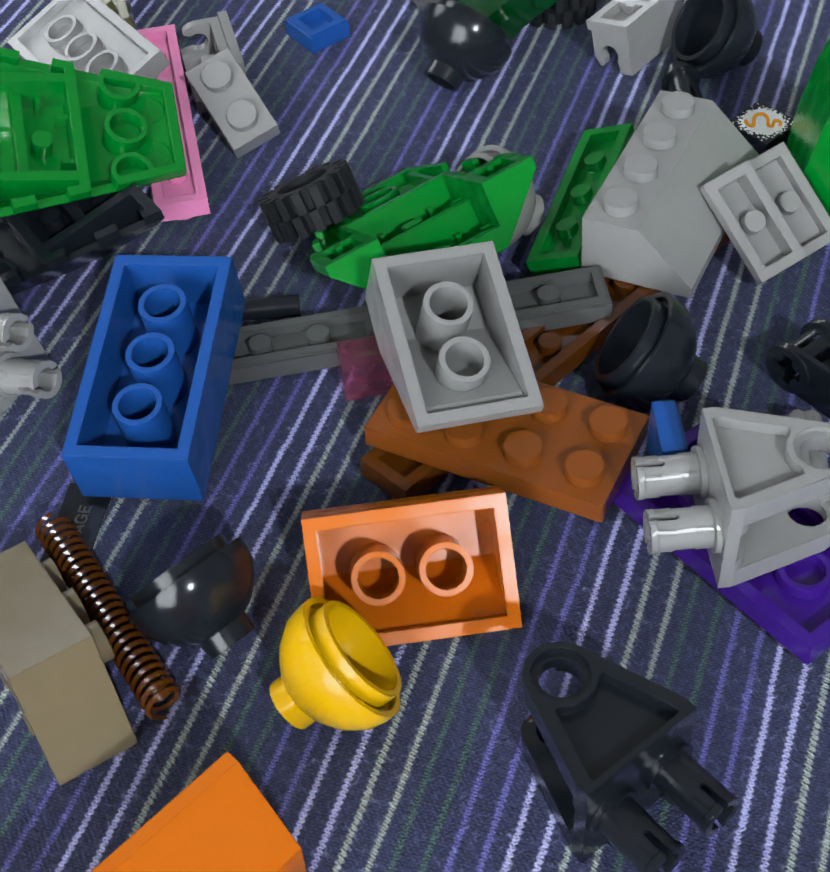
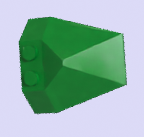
[310,153,536,289]

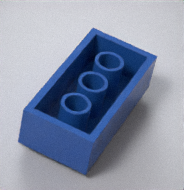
[61,255,246,501]

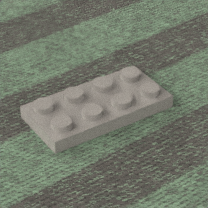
[7,0,171,79]

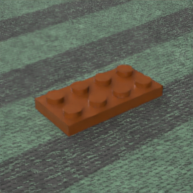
[364,381,649,523]

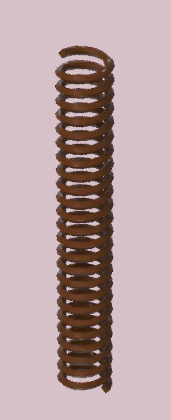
[35,512,181,720]

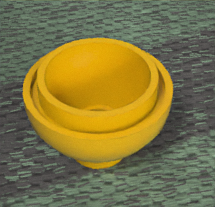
[269,597,402,731]

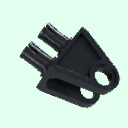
[521,641,741,872]

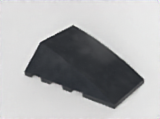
[0,183,165,296]

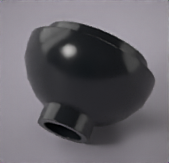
[419,0,512,92]
[671,0,763,78]
[594,292,707,406]
[127,533,255,660]

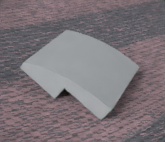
[699,142,830,285]

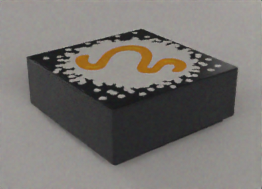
[730,101,793,155]

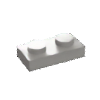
[184,47,280,159]

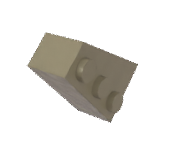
[0,541,138,786]

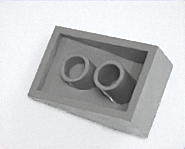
[365,241,544,433]

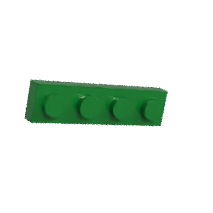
[526,123,635,277]

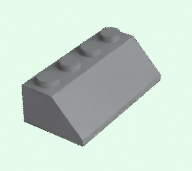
[581,90,759,299]

